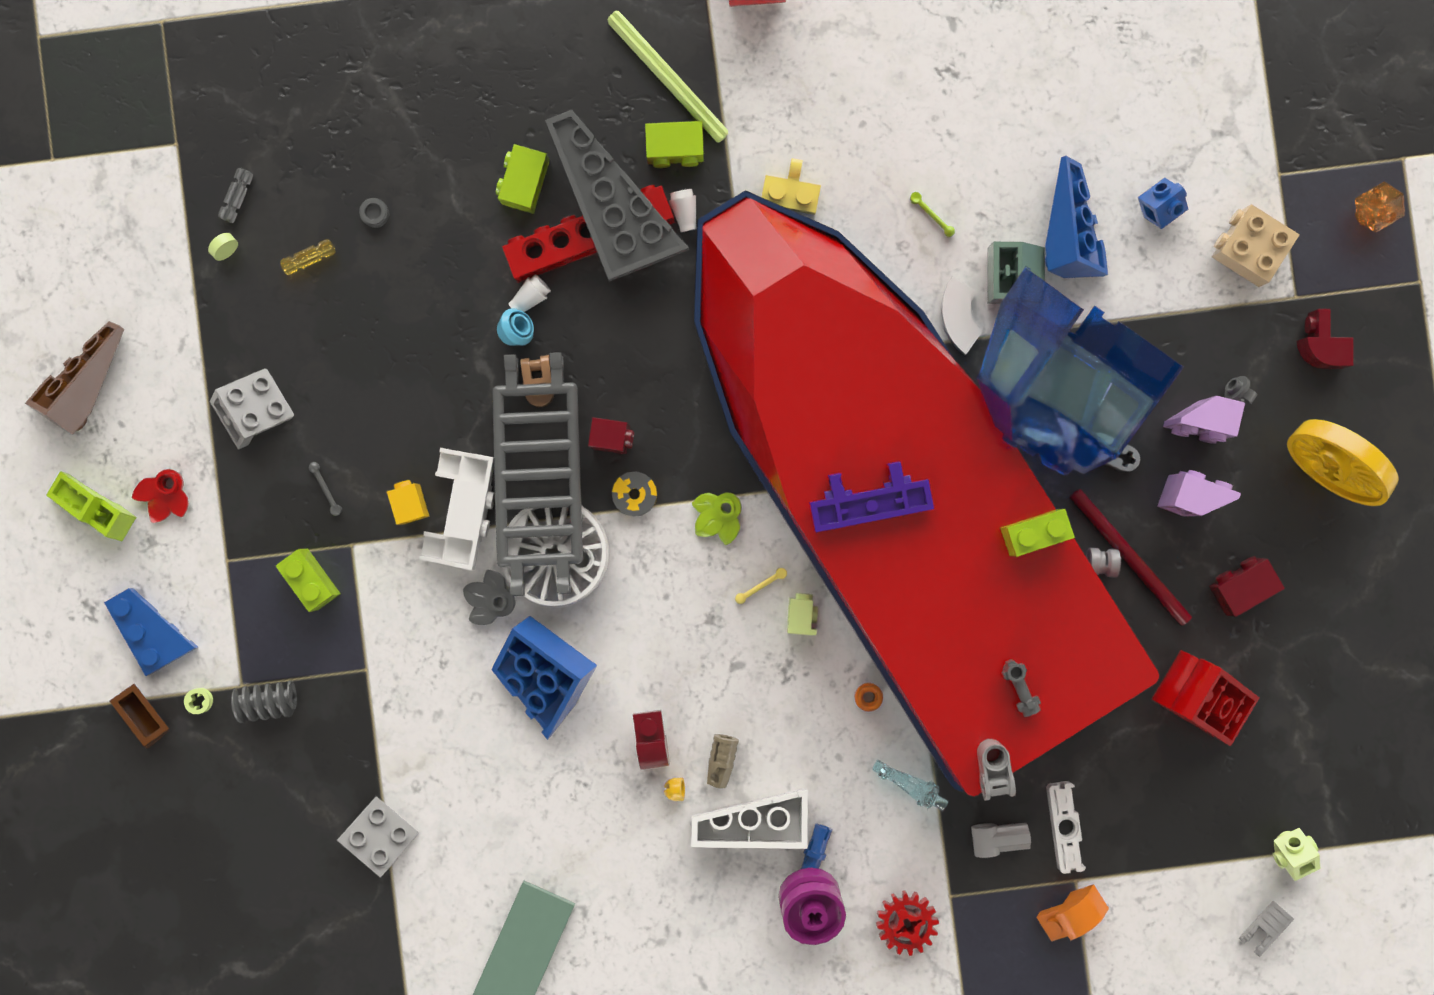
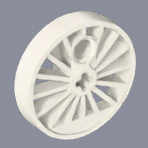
[502,506,609,607]

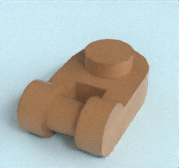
[521,355,554,407]

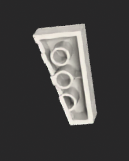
[691,789,808,849]

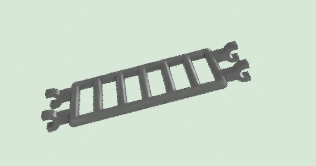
[492,352,583,596]

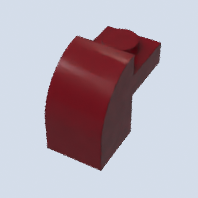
[1297,309,1353,369]
[633,710,670,770]

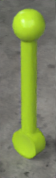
[910,192,955,237]

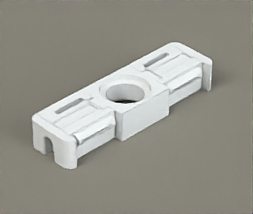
[1046,781,1086,874]

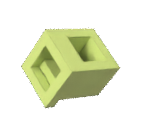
[787,593,818,635]

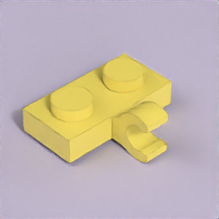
[762,158,821,215]

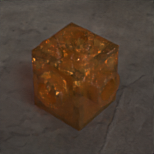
[1355,181,1405,233]

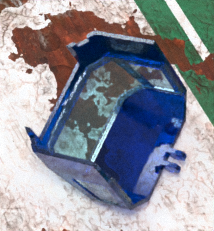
[976,266,1184,475]

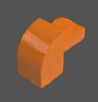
[1036,884,1109,941]

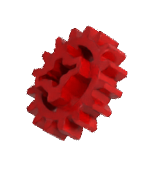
[876,890,939,956]

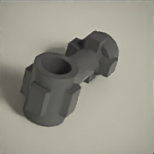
[1001,659,1041,717]

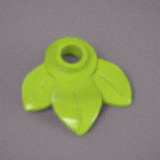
[692,493,742,545]

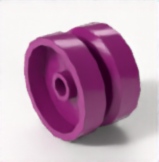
[778,868,846,945]

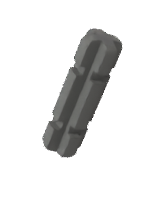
[218,168,253,223]

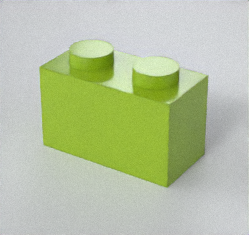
[645,121,704,168]
[496,144,550,214]
[1001,509,1075,557]
[276,548,341,612]

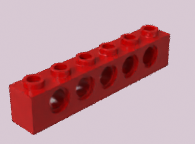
[502,185,675,283]

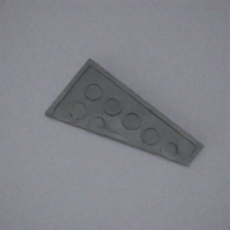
[545,110,689,282]

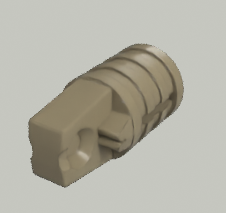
[707,734,739,788]

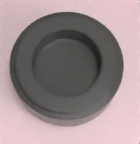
[359,198,390,228]

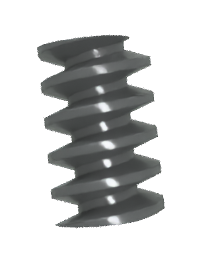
[231,680,297,723]

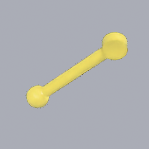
[735,568,787,604]

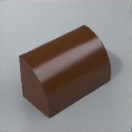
[109,683,169,749]

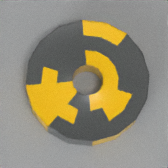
[612,471,657,517]

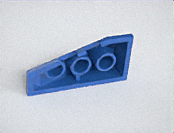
[1045,156,1108,278]

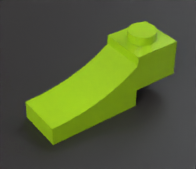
[46,471,137,541]

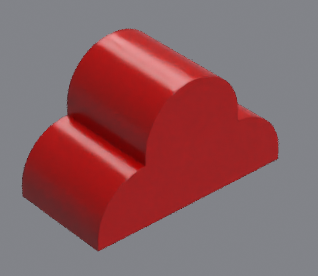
[1151,650,1259,746]

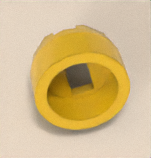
[664,778,685,801]

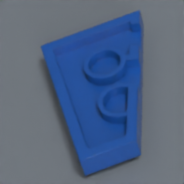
[104,588,198,676]

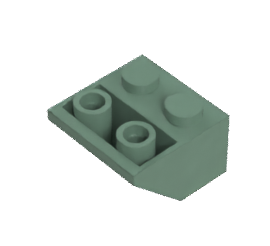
[987,241,1045,304]

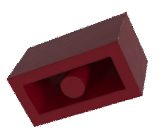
[588,417,634,454]
[1209,556,1285,617]

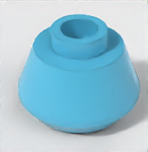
[497,308,534,346]

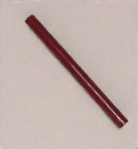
[1069,489,1192,626]

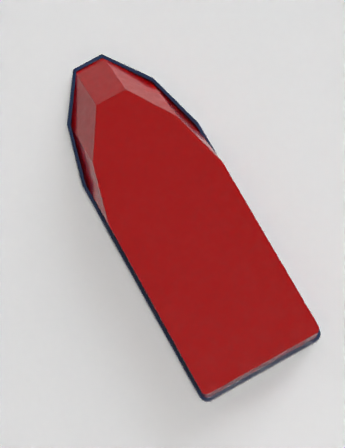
[694,190,1159,796]

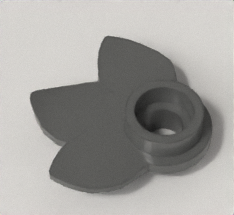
[463,570,516,625]

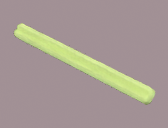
[607,11,728,143]

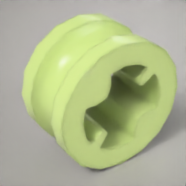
[184,688,213,714]

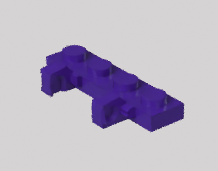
[809,461,934,532]

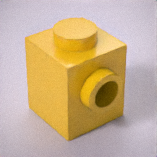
[387,480,430,525]

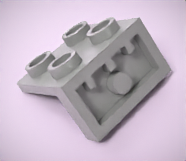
[210,369,294,450]

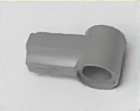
[971,823,1031,858]

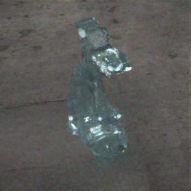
[872,759,948,811]

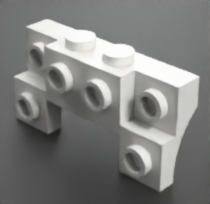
[419,448,495,570]

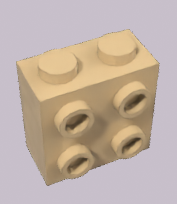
[1212,204,1300,287]

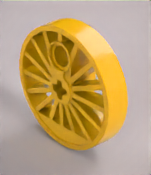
[1287,419,1399,506]

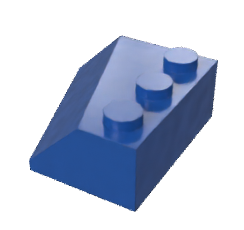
[491,616,597,740]

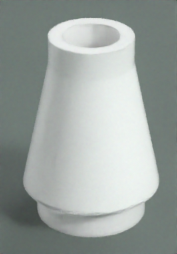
[669,189,697,232]
[508,274,551,312]

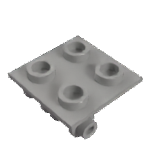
[337,796,419,878]

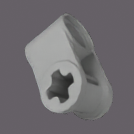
[977,739,1016,801]

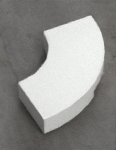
[941,276,982,356]

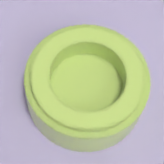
[208,233,238,261]

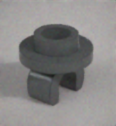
[1224,376,1258,404]

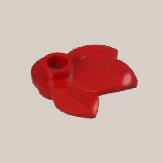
[132,469,189,523]

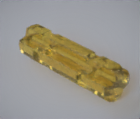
[280,239,336,275]

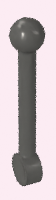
[309,462,342,516]

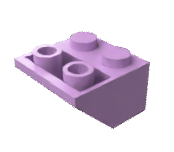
[1163,396,1245,444]
[1157,470,1241,516]

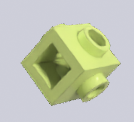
[1272,828,1321,881]

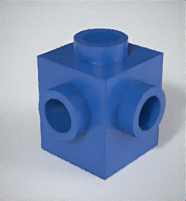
[1138,178,1189,229]

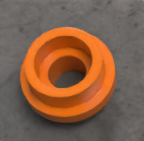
[854,683,883,712]

